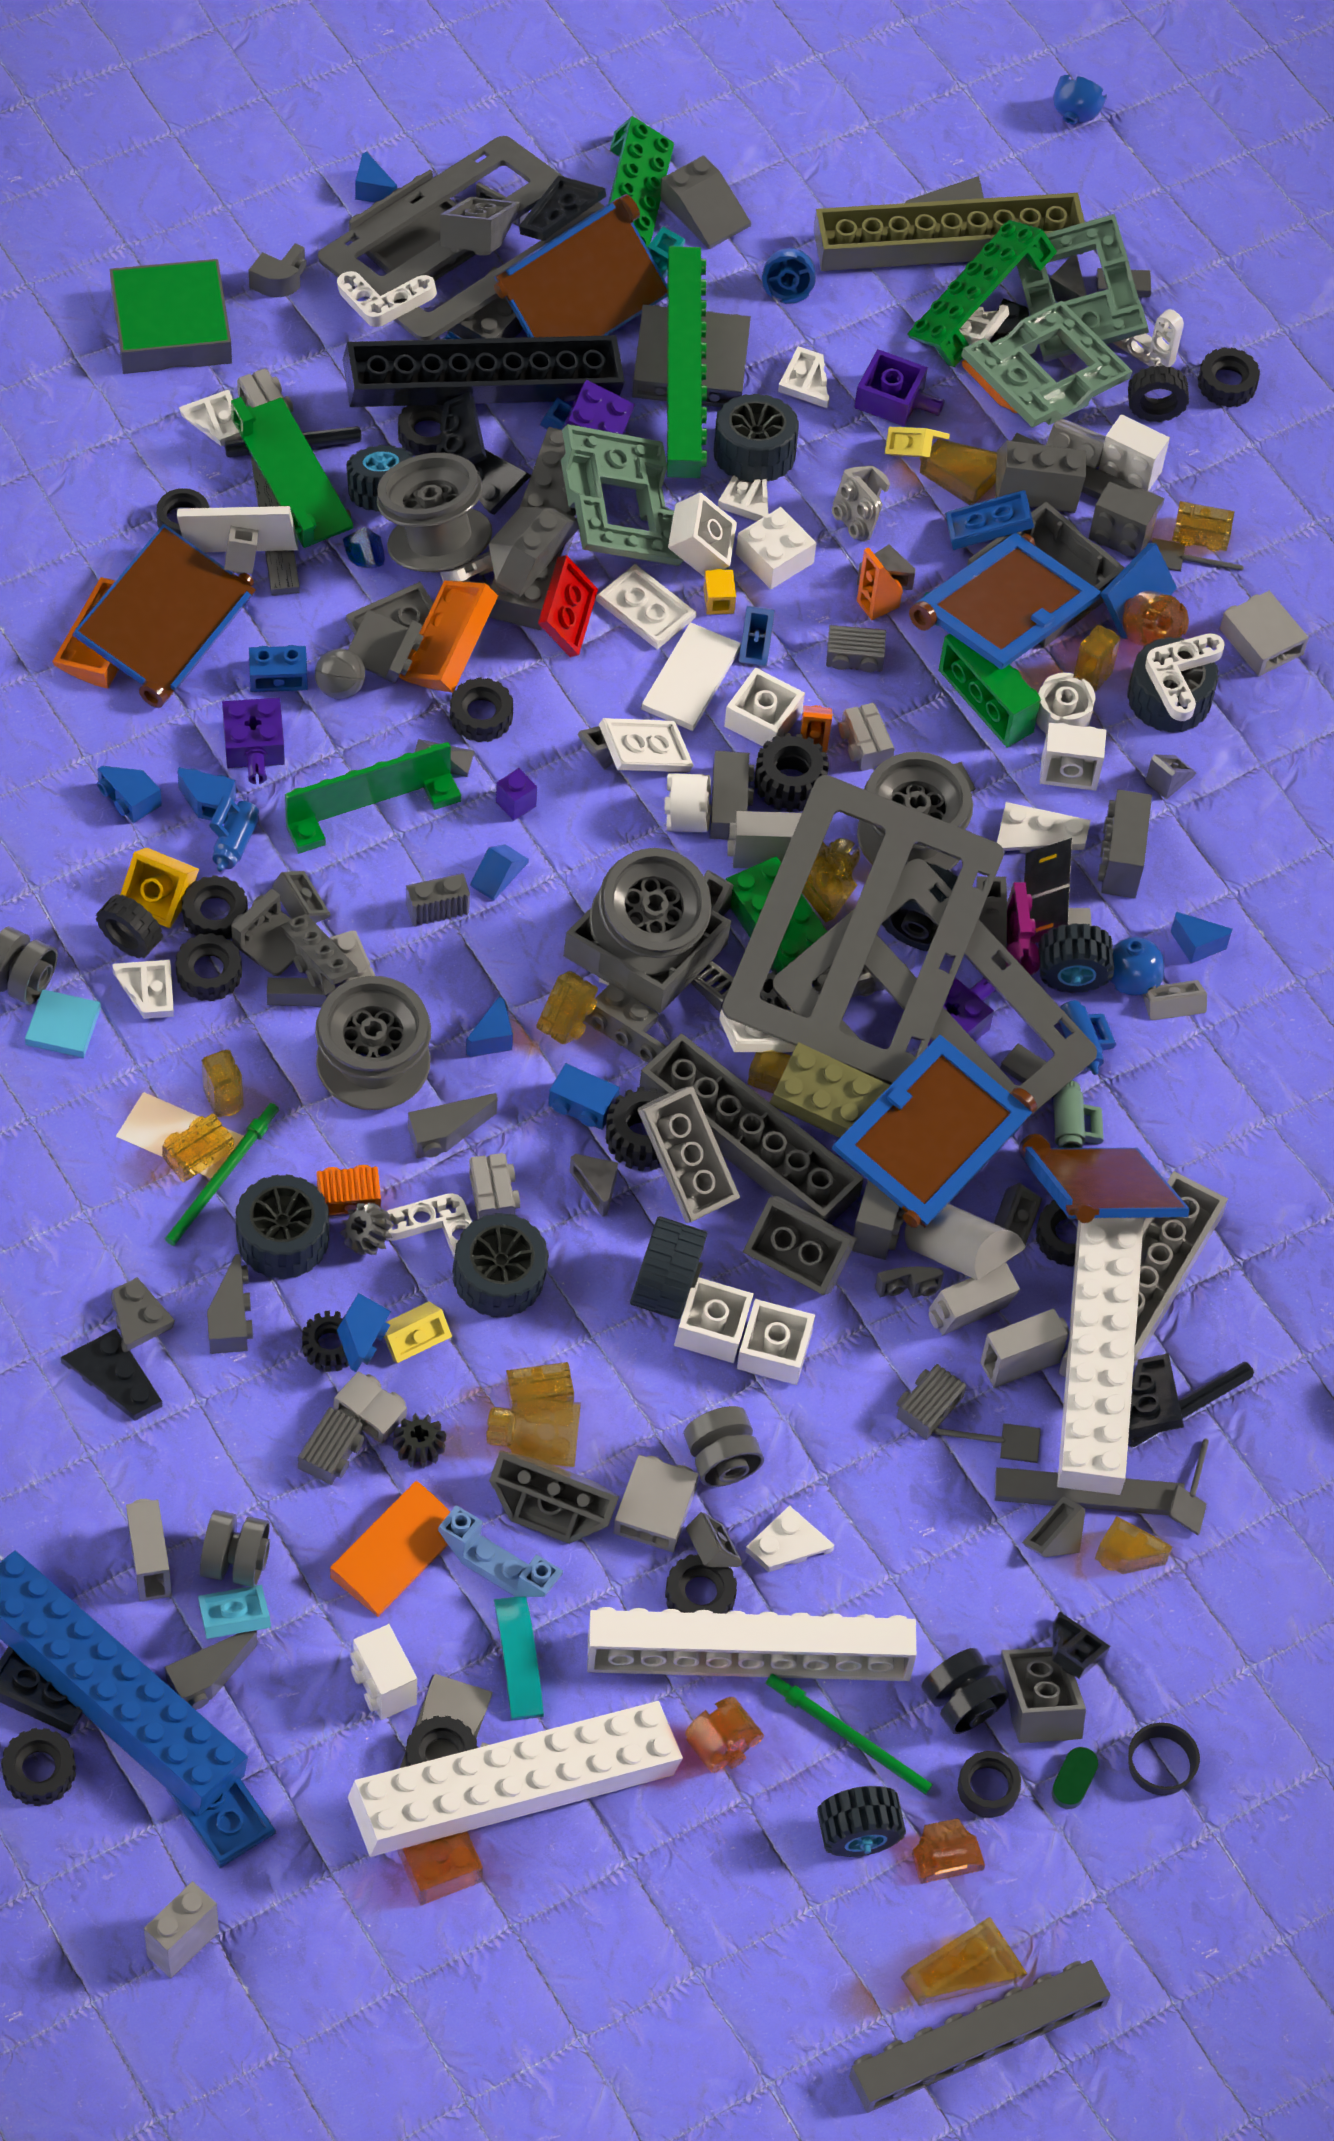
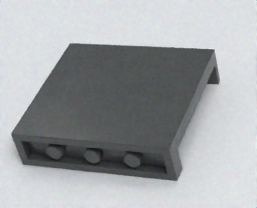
[349,170,476,281]
[632,305,751,407]

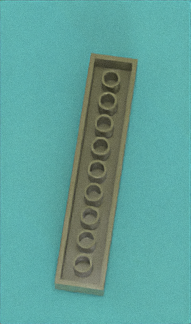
[813,193,1085,271]

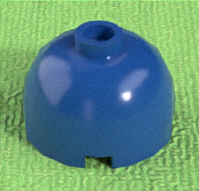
[1053,75,1107,124]
[762,248,816,304]
[1108,937,1164,995]

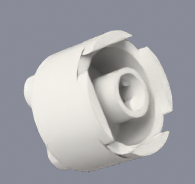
[1036,673,1095,735]
[665,774,711,833]

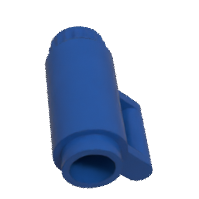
[209,796,259,872]
[1059,1000,1116,1075]

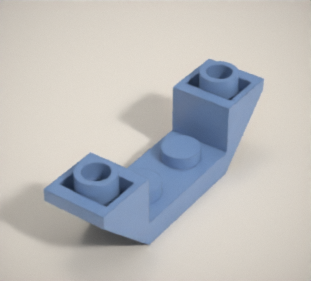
[438,1505,563,1597]

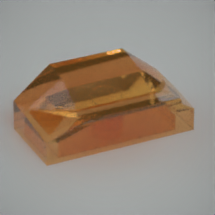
[912,1818,985,1884]

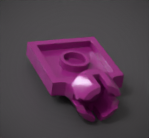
[1005,882,1040,975]

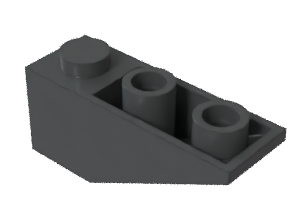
[976,876,1007,970]
[207,1254,253,1354]

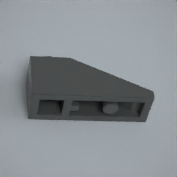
[408,1093,498,1158]
[165,1630,258,1710]

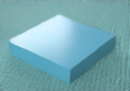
[25,989,101,1058]
[198,1585,271,1639]

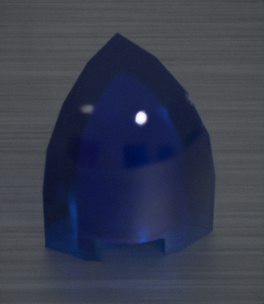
[343,527,385,568]

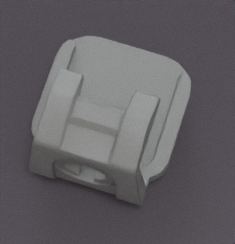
[832,466,890,542]

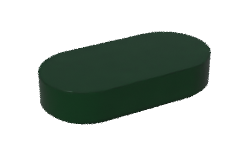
[1051,1747,1098,1809]

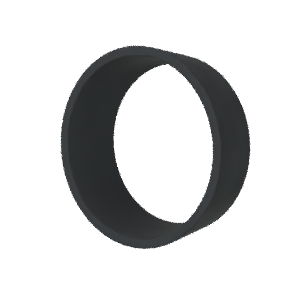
[1128,1723,1200,1795]

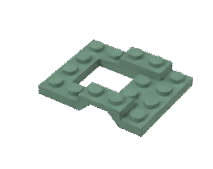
[1017,214,1149,362]
[961,301,1133,428]
[561,424,684,566]

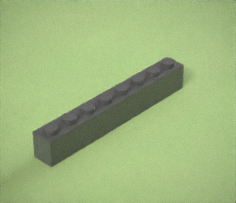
[849,1960,1110,2113]

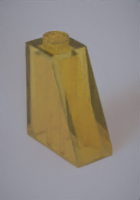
[919,439,997,505]

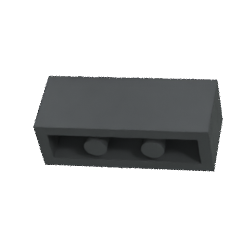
[710,751,754,840]

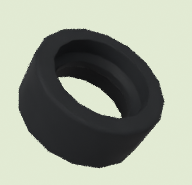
[156,488,209,536]
[957,1751,1021,1818]

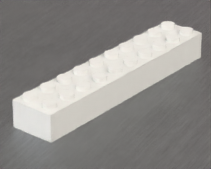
[1057,1218,1144,1495]
[587,1607,917,1681]
[348,1701,683,1857]

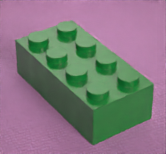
[938,634,1041,748]
[726,856,827,974]

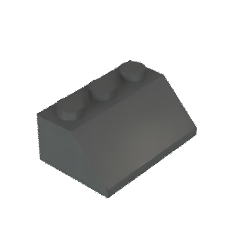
[995,440,1086,513]

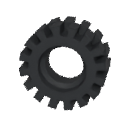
[302,1310,349,1372]

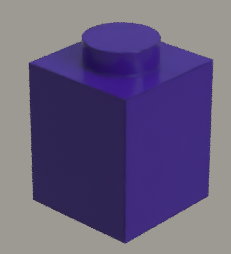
[496,768,537,821]

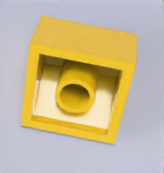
[120,847,199,928]

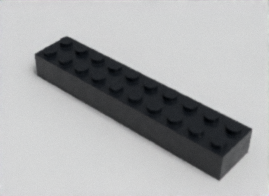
[342,335,625,407]

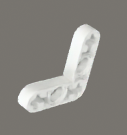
[337,271,437,327]
[1113,309,1184,367]
[1145,633,1225,721]
[386,1193,472,1258]

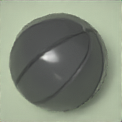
[315,648,365,699]

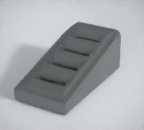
[690,961,734,1013]

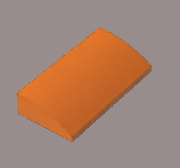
[52,577,119,689]
[399,580,498,693]
[330,1480,450,1617]

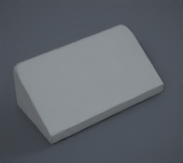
[1143,980,1207,1020]

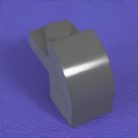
[249,243,307,297]

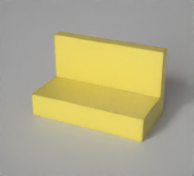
[885,427,950,458]
[383,1301,452,1363]

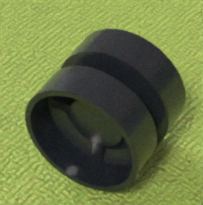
[921,1648,1009,1734]

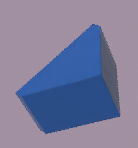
[355,152,397,203]
[739,606,775,666]
[470,844,529,901]
[1171,912,1233,963]
[466,996,513,1057]

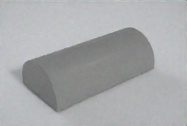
[638,1086,740,1223]
[905,1204,1025,1280]

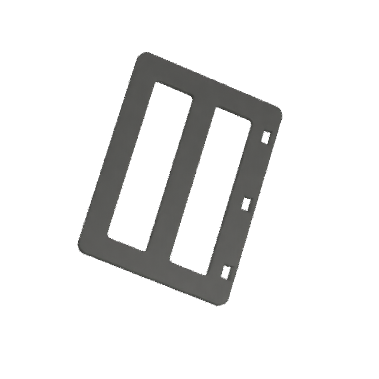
[318,136,604,340]
[722,775,1004,1084]
[773,859,1097,1115]

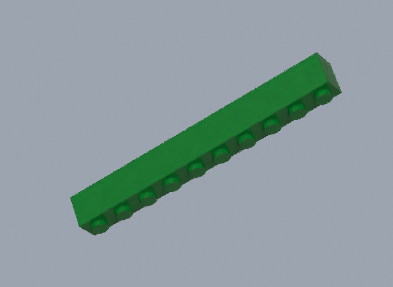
[667,246,707,478]

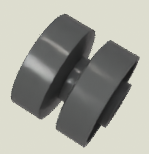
[0,926,58,1005]
[683,1406,764,1487]
[200,1510,270,1587]

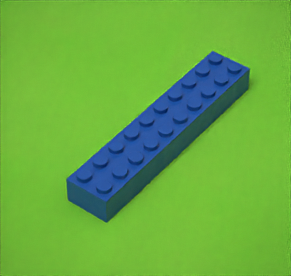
[0,1550,248,1817]

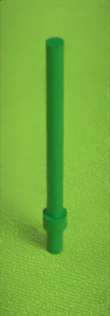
[165,1103,279,1246]
[765,1673,933,1795]

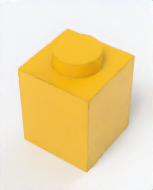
[703,569,736,615]

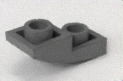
[875,1266,944,1298]

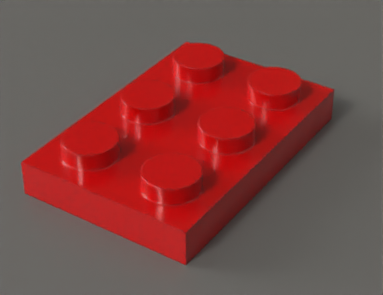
[538,555,598,657]

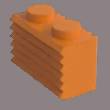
[316,1165,381,1215]

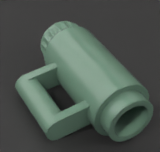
[1053,1081,1104,1148]

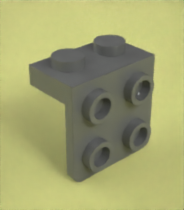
[348,610,424,684]
[232,888,297,976]

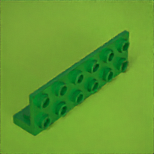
[608,116,674,249]
[907,220,1057,368]
[231,397,353,548]
[285,742,461,854]

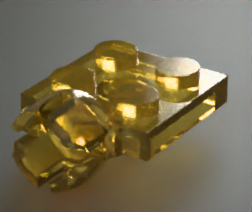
[802,838,860,923]
[486,1396,581,1467]

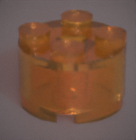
[1123,591,1189,647]
[685,1697,764,1773]

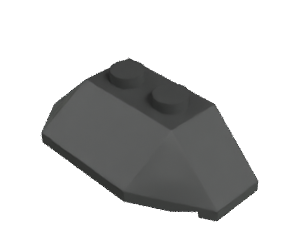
[489,507,579,598]
[489,1451,619,1544]

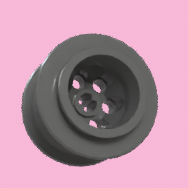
[377,453,492,572]
[857,752,973,871]
[590,848,711,976]
[315,976,431,1110]

